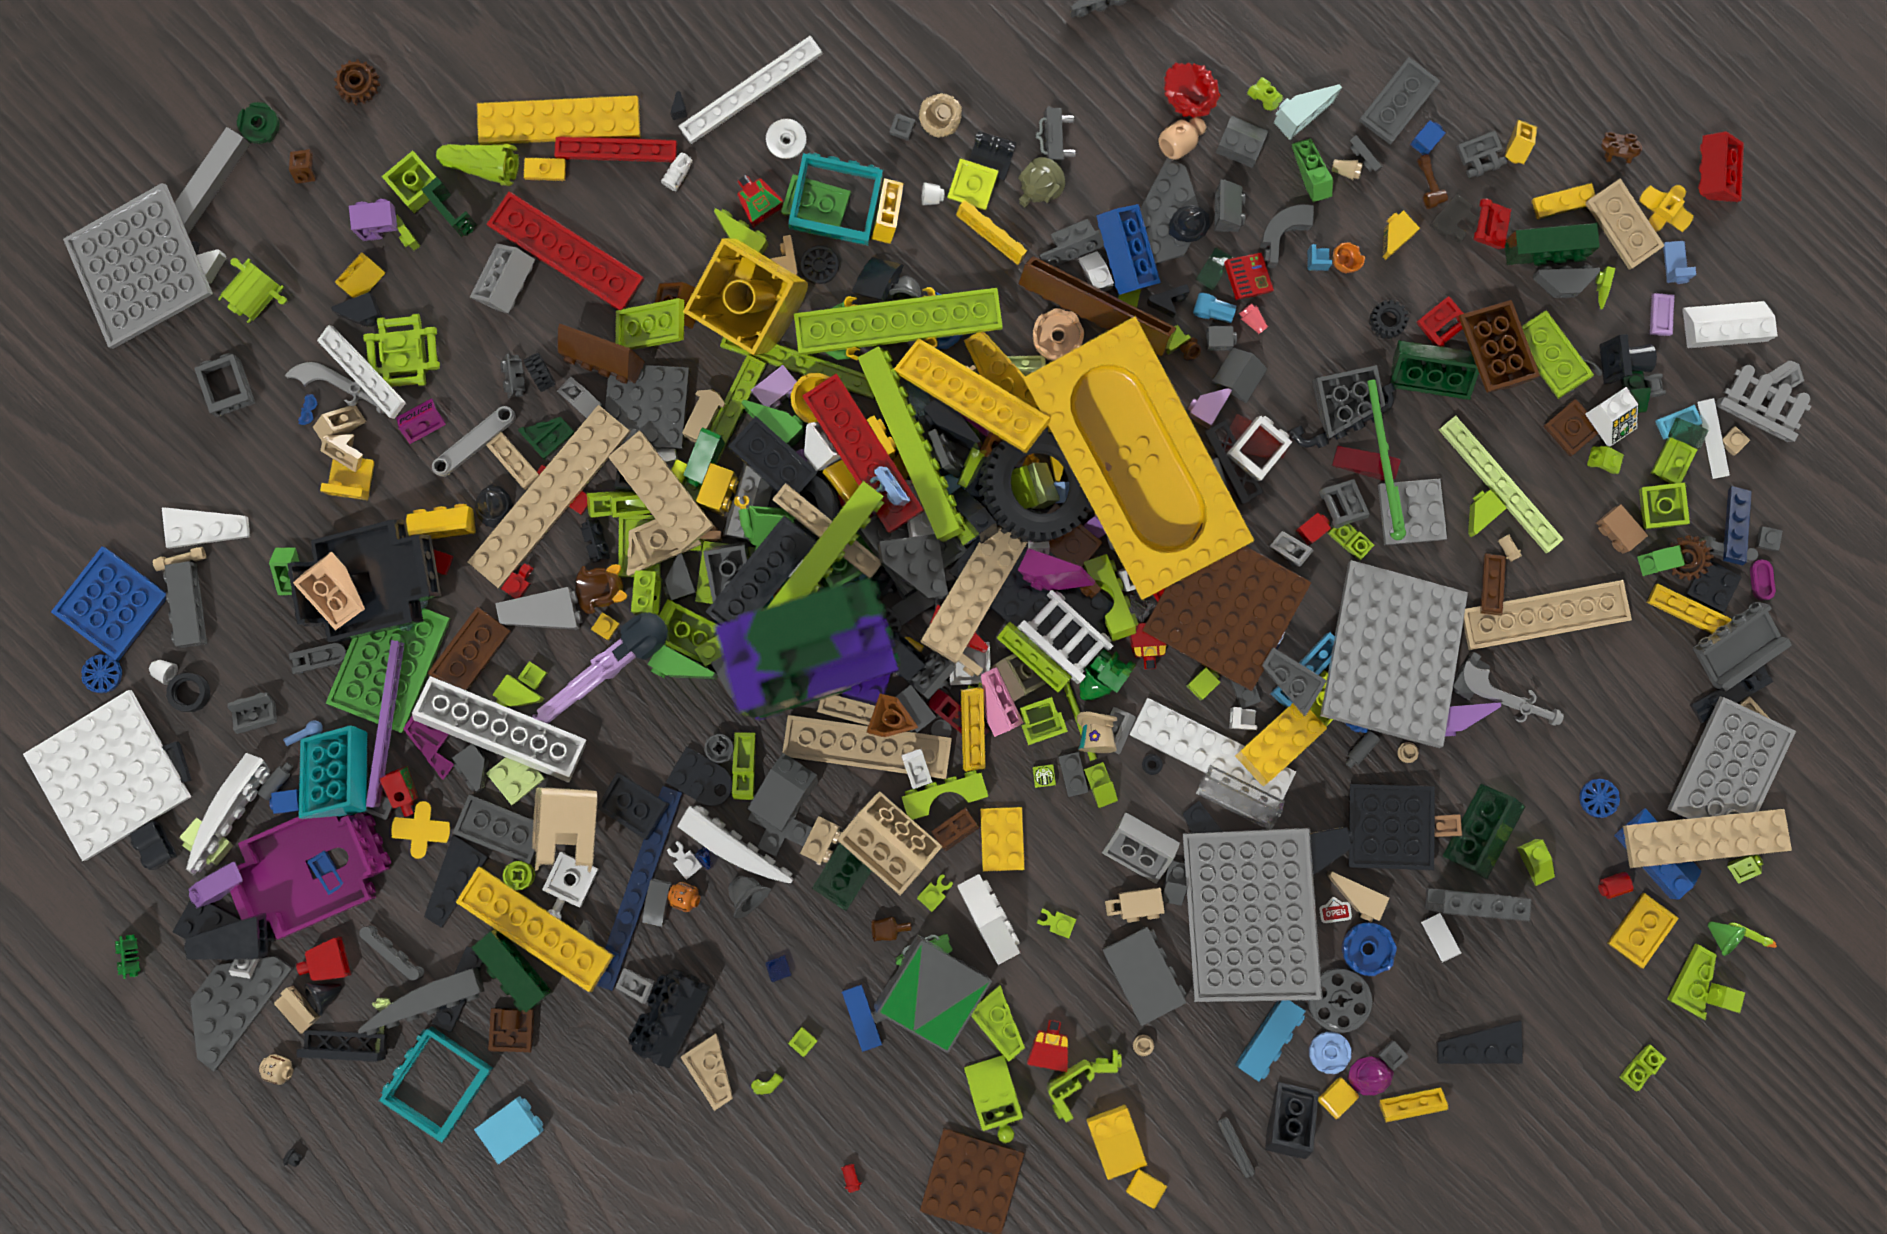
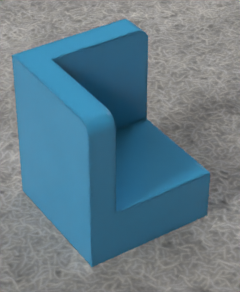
[1308,244,1332,270]

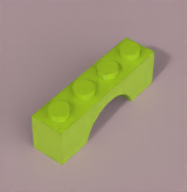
[1084,554,1138,641]
[902,770,988,820]

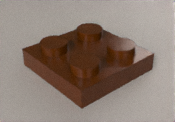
[1543,399,1598,457]

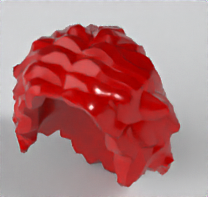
[1164,63,1220,118]

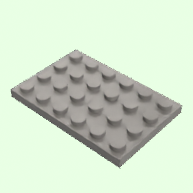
[1667,697,1796,819]

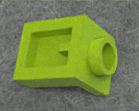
[1728,854,1763,884]
[1091,1049,1122,1073]

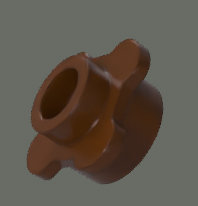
[1180,337,1201,360]

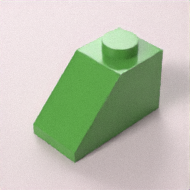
[269,548,299,595]

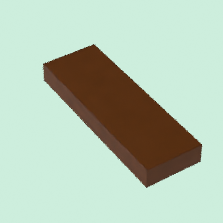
[1480,554,1506,616]

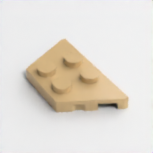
[626,519,702,576]

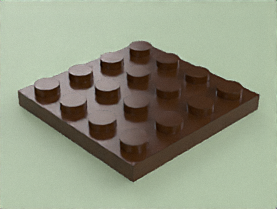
[920,1128,1024,1234]

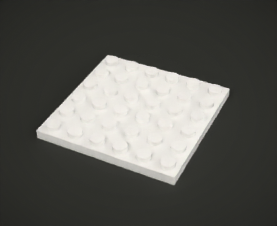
[23,690,191,861]

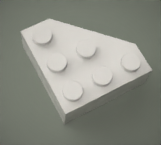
[957,874,1020,965]

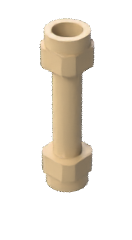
[153,547,206,571]

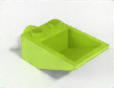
[964,1055,1023,1143]

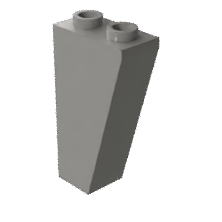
[495,587,582,630]

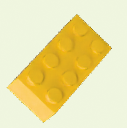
[1235,703,1327,786]

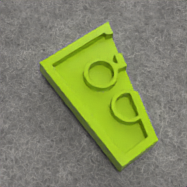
[971,985,1025,1061]

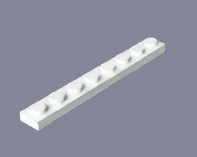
[679,36,822,144]

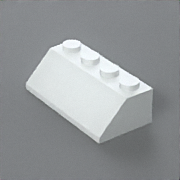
[1683,301,1777,348]

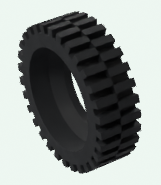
[979,428,1092,543]

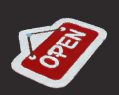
[1320,897,1352,923]

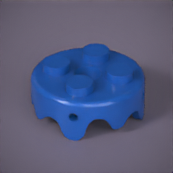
[1342,922,1397,976]

